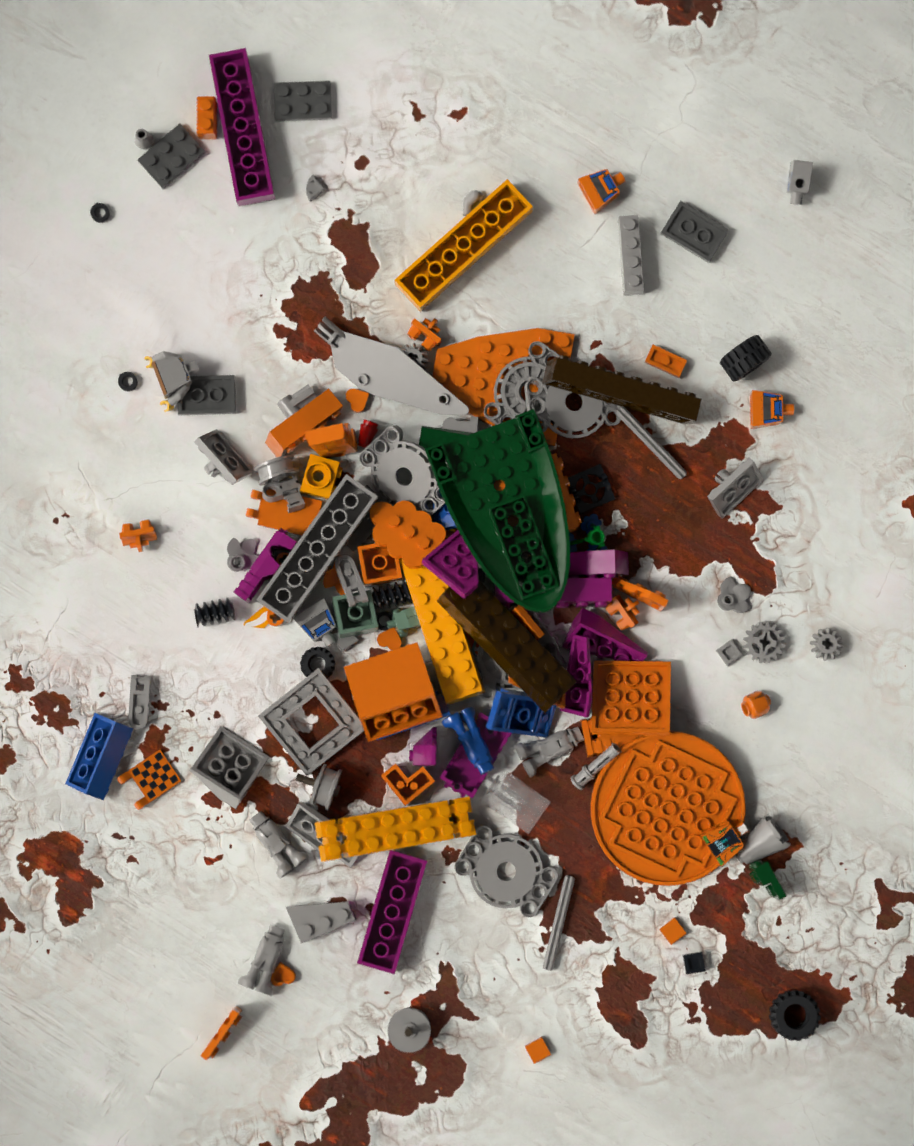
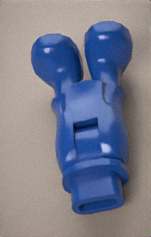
[442,707,495,775]

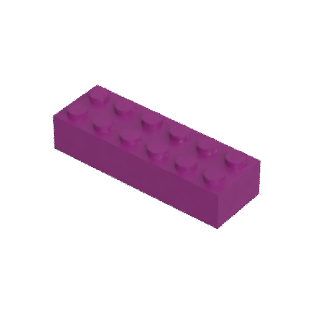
[495,578,612,609]
[357,850,427,974]

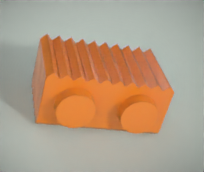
[196,96,217,140]

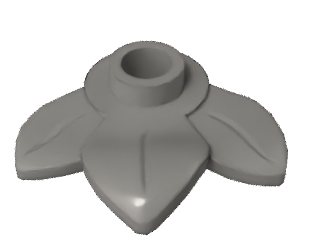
[227,538,259,572]
[717,576,751,613]

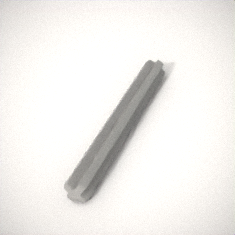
[616,406,687,479]
[543,875,575,971]

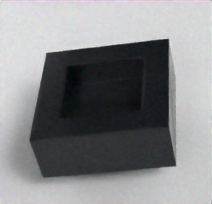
[682,951,706,975]

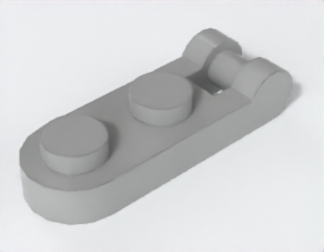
[335,555,368,607]
[128,675,151,729]

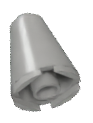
[735,814,791,865]

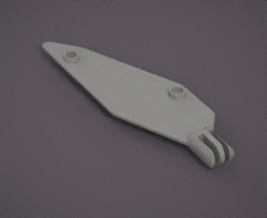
[314,317,469,415]

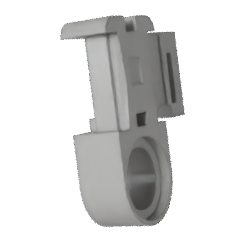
[262,475,305,513]

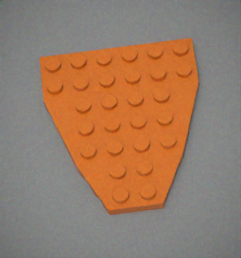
[432,328,575,447]

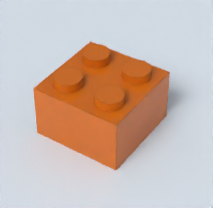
[357,543,402,587]

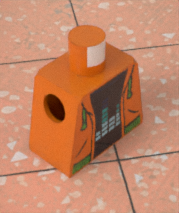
[699,821,749,867]

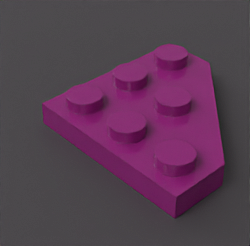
[422,530,478,599]

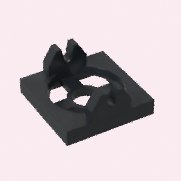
[568,464,615,514]

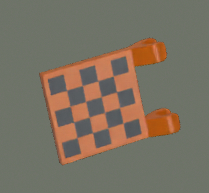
[117,750,181,810]

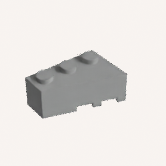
[286,901,356,944]

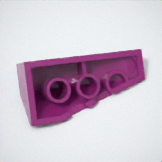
[562,608,648,661]
[560,635,593,718]
[409,727,437,766]

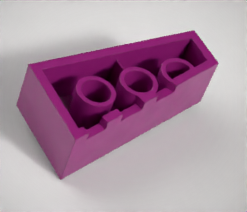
[568,550,629,578]

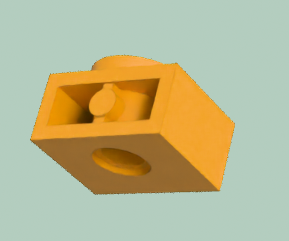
[300,454,343,500]

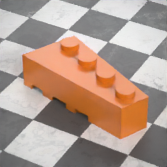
[265,388,343,457]

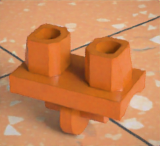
[407,318,442,352]
[119,520,157,552]
[606,595,640,631]

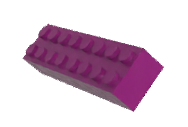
[209,48,275,206]

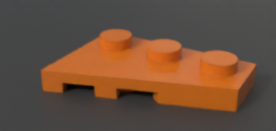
[201,1006,242,1061]

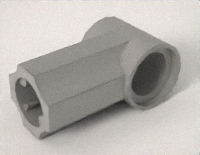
[277,384,317,418]

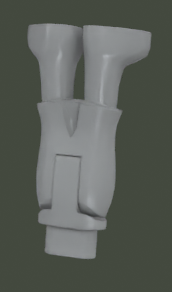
[514,726,584,778]
[249,811,309,879]
[237,925,285,996]

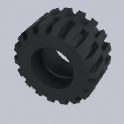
[720,335,772,382]
[769,990,821,1041]

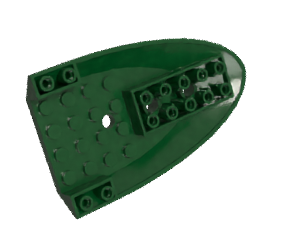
[424,409,570,612]

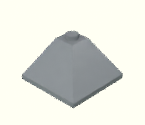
[190,726,269,809]

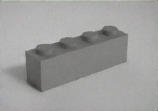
[618,215,644,296]

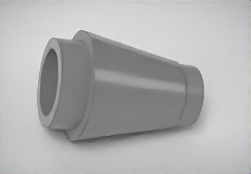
[135,129,154,149]

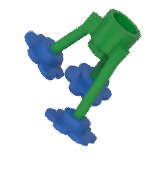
[569,514,608,552]

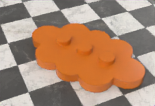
[370,500,446,569]

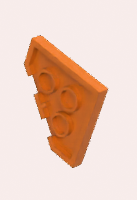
[612,576,669,612]

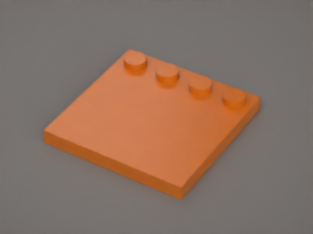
[591,661,671,736]

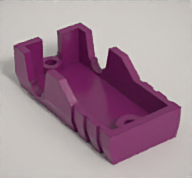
[233,528,297,604]
[440,712,512,798]

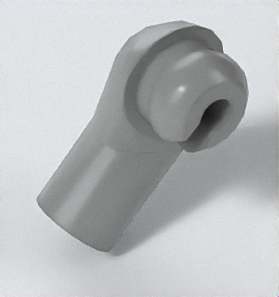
[463,190,483,216]

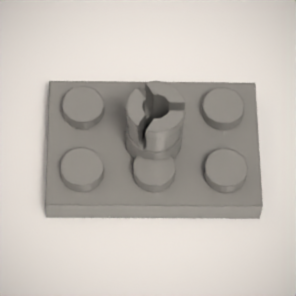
[194,429,254,485]
[707,458,763,519]

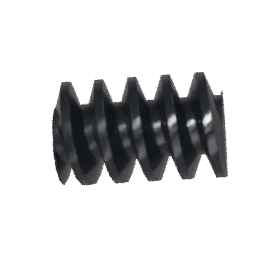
[371,580,413,612]
[194,597,236,627]

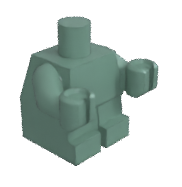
[386,606,420,638]

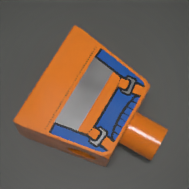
[577,169,626,214]
[750,390,794,429]

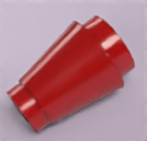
[358,419,379,448]

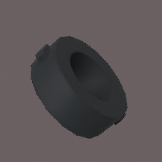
[90,203,110,223]
[118,372,138,391]
[376,611,393,631]

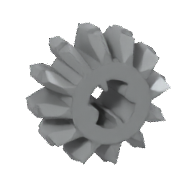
[400,343,429,370]
[810,628,843,661]

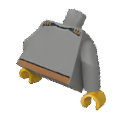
[144,351,200,412]

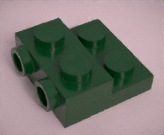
[749,860,786,900]

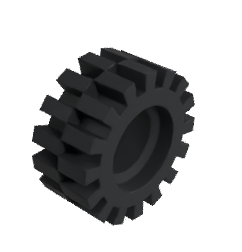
[300,646,336,678]

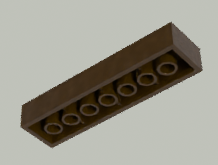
[542,355,702,425]
[437,580,577,713]

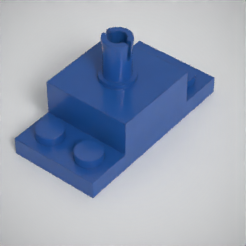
[486,688,556,738]

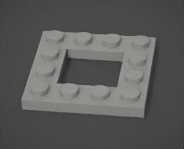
[258,668,364,776]

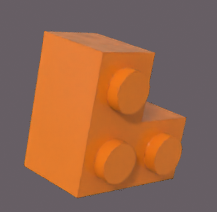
[381,763,435,806]

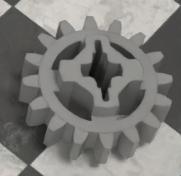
[743,622,785,663]

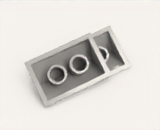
[285,801,360,868]

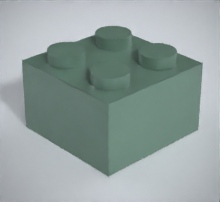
[332,590,378,639]

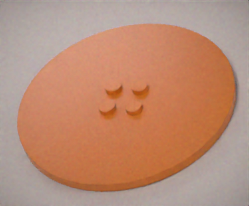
[590,731,746,886]

